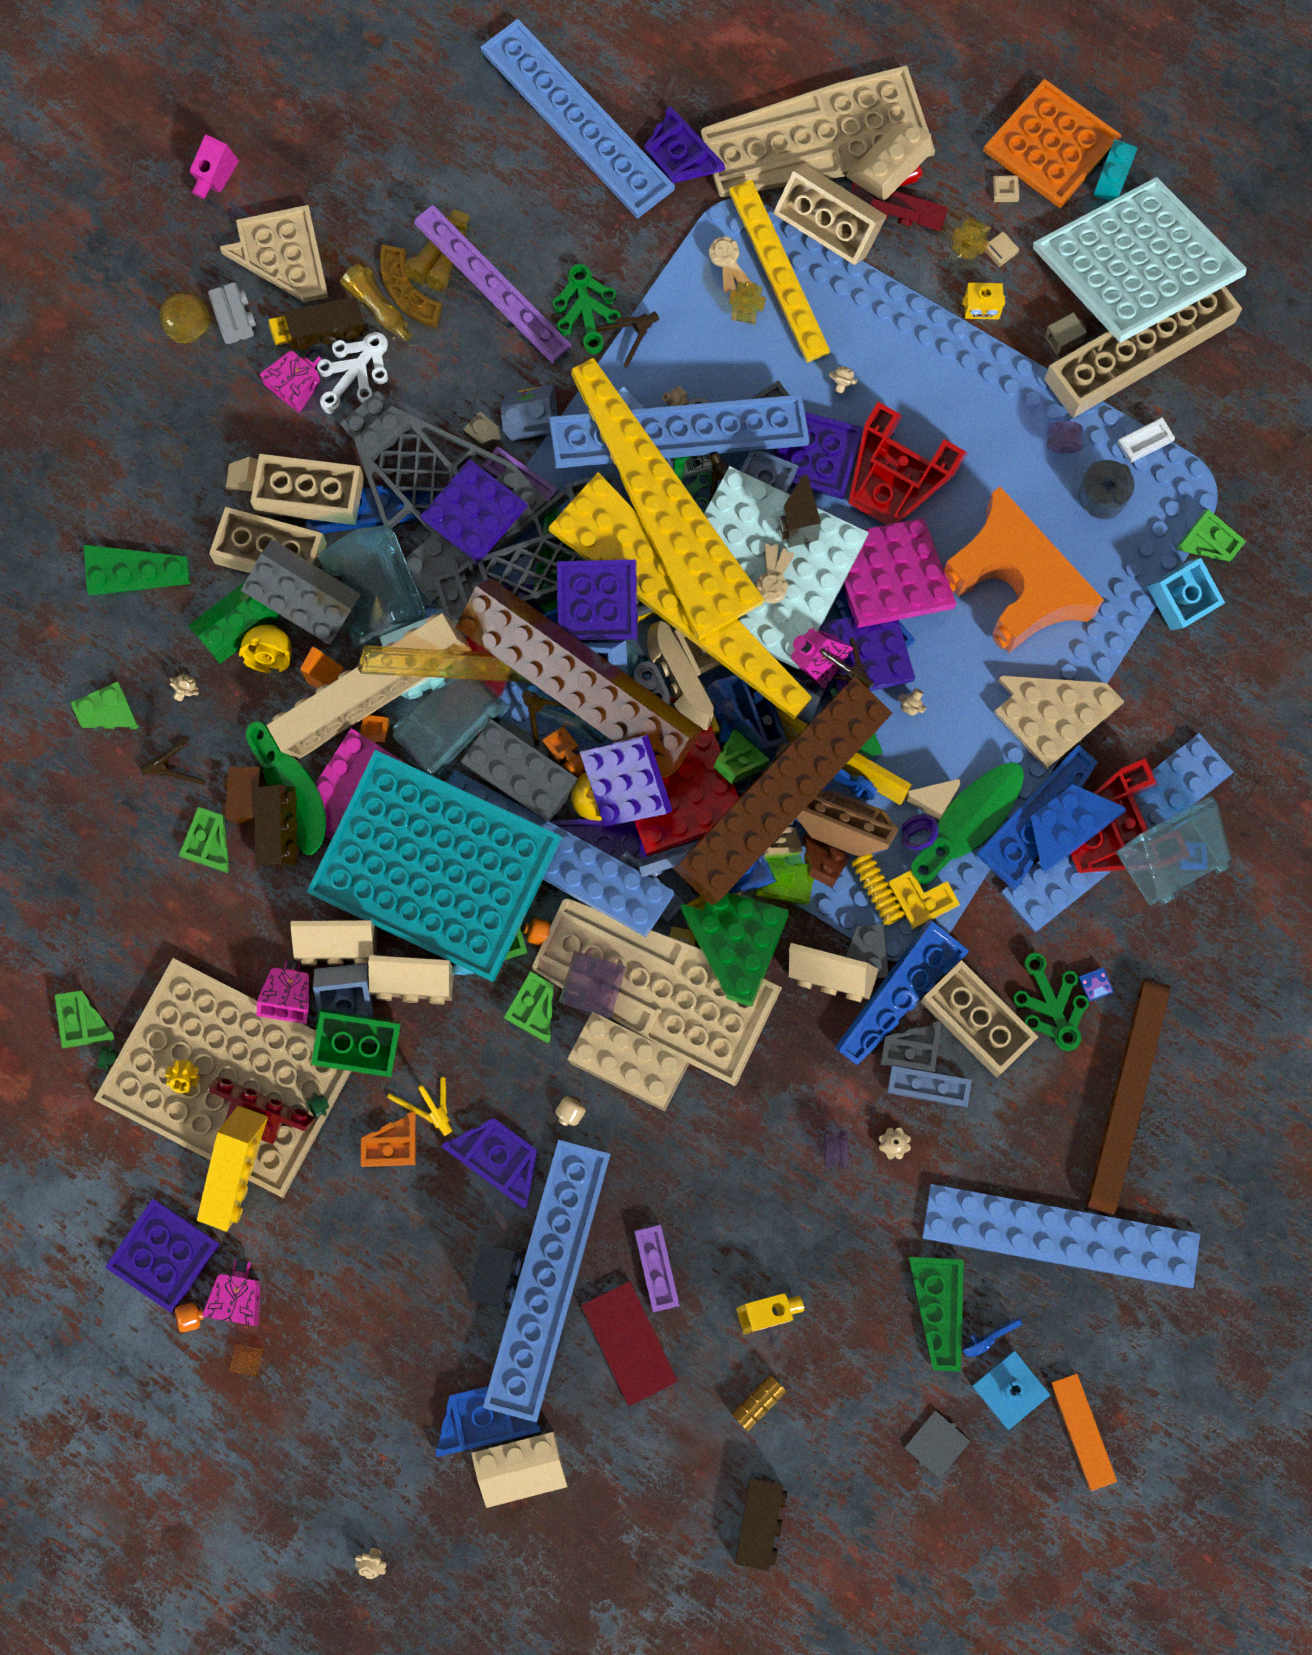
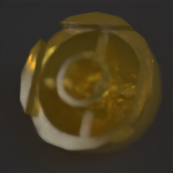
[159,291,211,343]

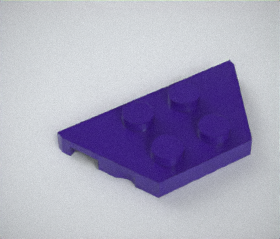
[644,106,725,183]
[441,1118,537,1209]

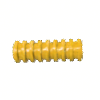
[851,853,905,925]

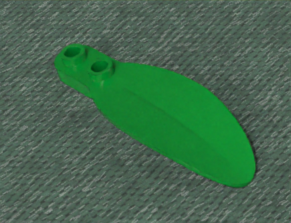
[246,721,326,855]
[910,762,1024,884]

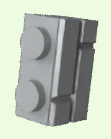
[208,283,256,344]

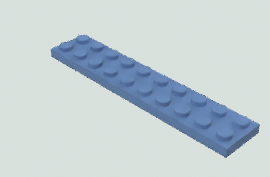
[481,19,675,219]
[549,395,809,468]
[1000,733,1233,934]
[446,770,674,937]
[483,1140,610,1423]
[922,1184,1200,1289]

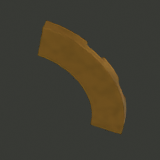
[380,244,443,329]

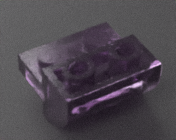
[559,950,626,1018]

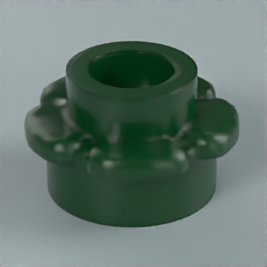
[97,1045,116,1071]
[306,1092,329,1118]

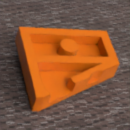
[361,1112,416,1167]

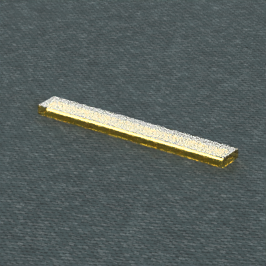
[358,646,530,682]

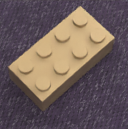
[773,164,887,265]
[250,454,364,525]
[209,507,327,573]
[921,960,1038,1078]
[568,1011,689,1112]

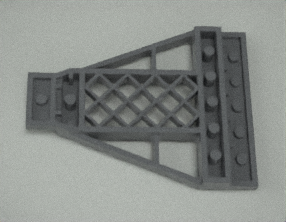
[340,391,547,604]
[433,473,654,623]

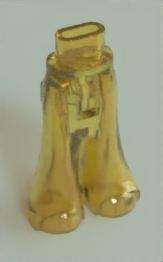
[403,209,470,292]
[340,264,413,341]

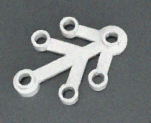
[317,332,388,414]

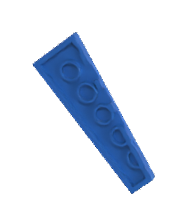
[305,486,445,534]
[835,919,969,1065]

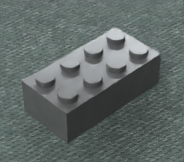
[241,539,361,645]
[461,719,578,822]

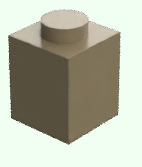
[1045,312,1087,357]
[463,411,501,451]

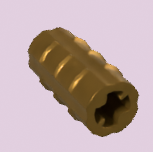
[731,1374,787,1431]

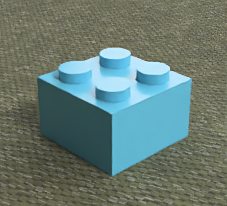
[1147,558,1225,631]

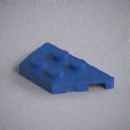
[1031,784,1126,874]
[436,1386,541,1457]

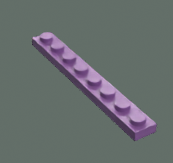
[414,205,571,364]

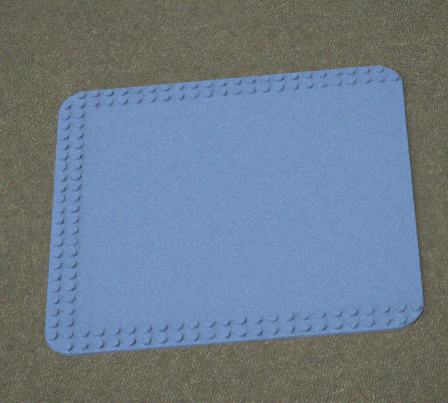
[419,199,1218,962]

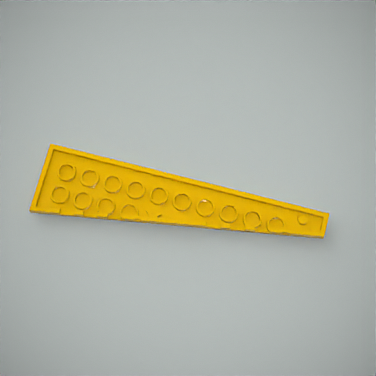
[571,358,764,641]
[549,472,812,720]

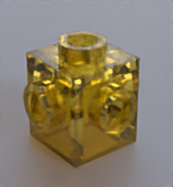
[951,216,991,260]
[729,282,766,325]

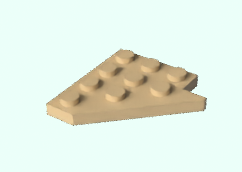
[220,205,329,303]
[994,676,1124,770]

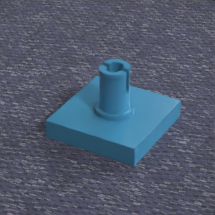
[972,1351,1050,1430]

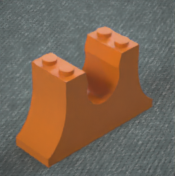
[944,486,1104,653]

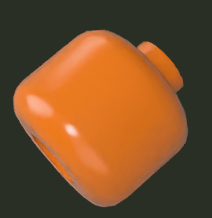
[523,917,551,946]
[175,1303,204,1333]

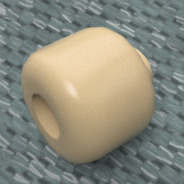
[555,1096,586,1126]

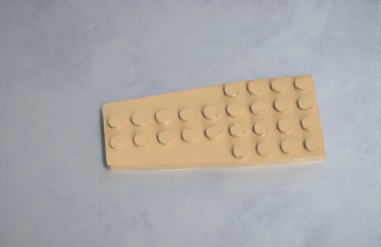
[701,66,935,197]
[532,899,782,1086]

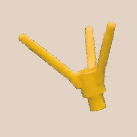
[387,1077,453,1136]

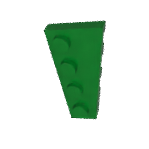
[84,545,191,596]
[909,1257,964,1372]

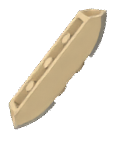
[647,621,714,730]

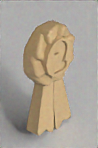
[709,236,753,293]
[756,544,794,604]

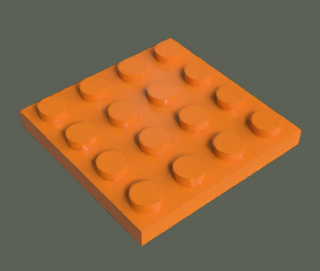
[983,79,1122,208]

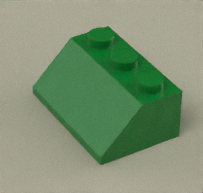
[188,582,280,664]
[311,1008,401,1077]

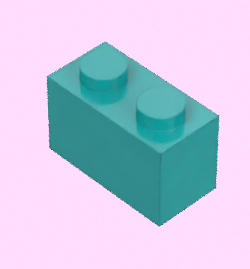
[1093,139,1138,201]

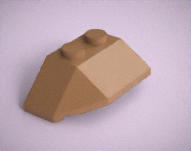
[797,790,898,857]

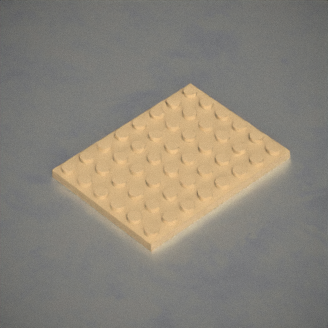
[94,958,351,1198]

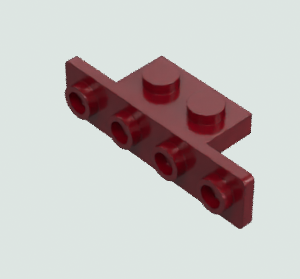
[850,182,948,231]
[207,1077,315,1145]

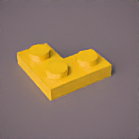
[888,870,960,930]

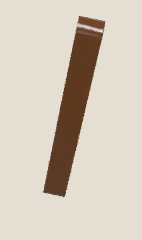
[1086,978,1171,1215]

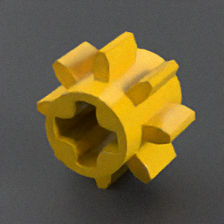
[165,1060,200,1093]

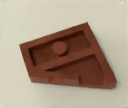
[801,833,850,888]

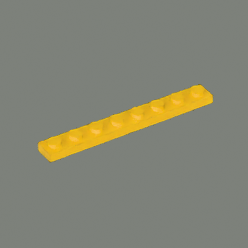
[729,179,830,363]

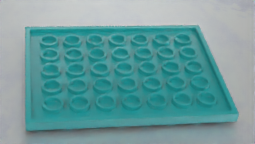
[307,750,563,982]

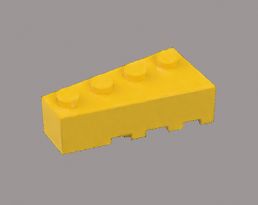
[197,1106,268,1232]

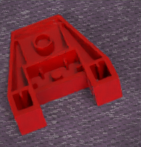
[848,402,968,525]
[1070,758,1190,873]

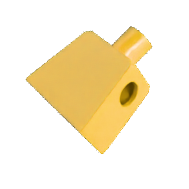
[736,1293,804,1335]

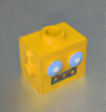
[962,283,1005,319]

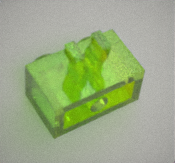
[757,858,814,906]

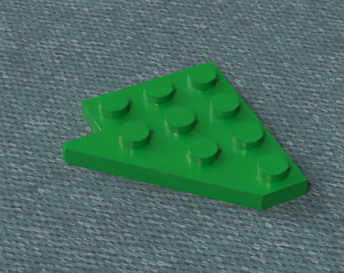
[681,892,789,1007]

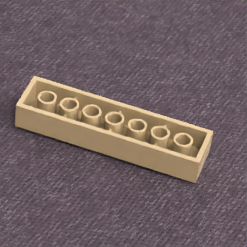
[1044,286,1242,418]
[267,613,472,759]

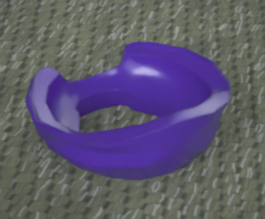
[901,814,939,850]

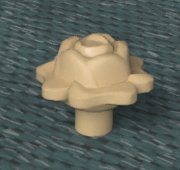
[829,366,858,393]
[662,386,689,407]
[169,674,199,701]
[898,688,927,716]
[879,1128,911,1159]
[355,1548,387,1579]

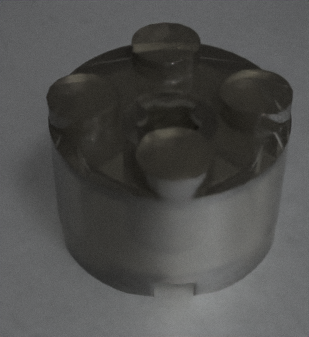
[1078,460,1135,519]

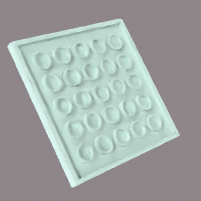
[1033,177,1247,343]
[704,466,869,669]

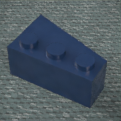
[705,675,788,754]

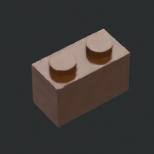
[222,766,264,824]

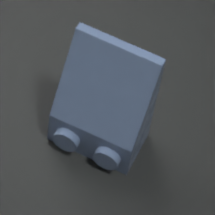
[740,450,798,494]

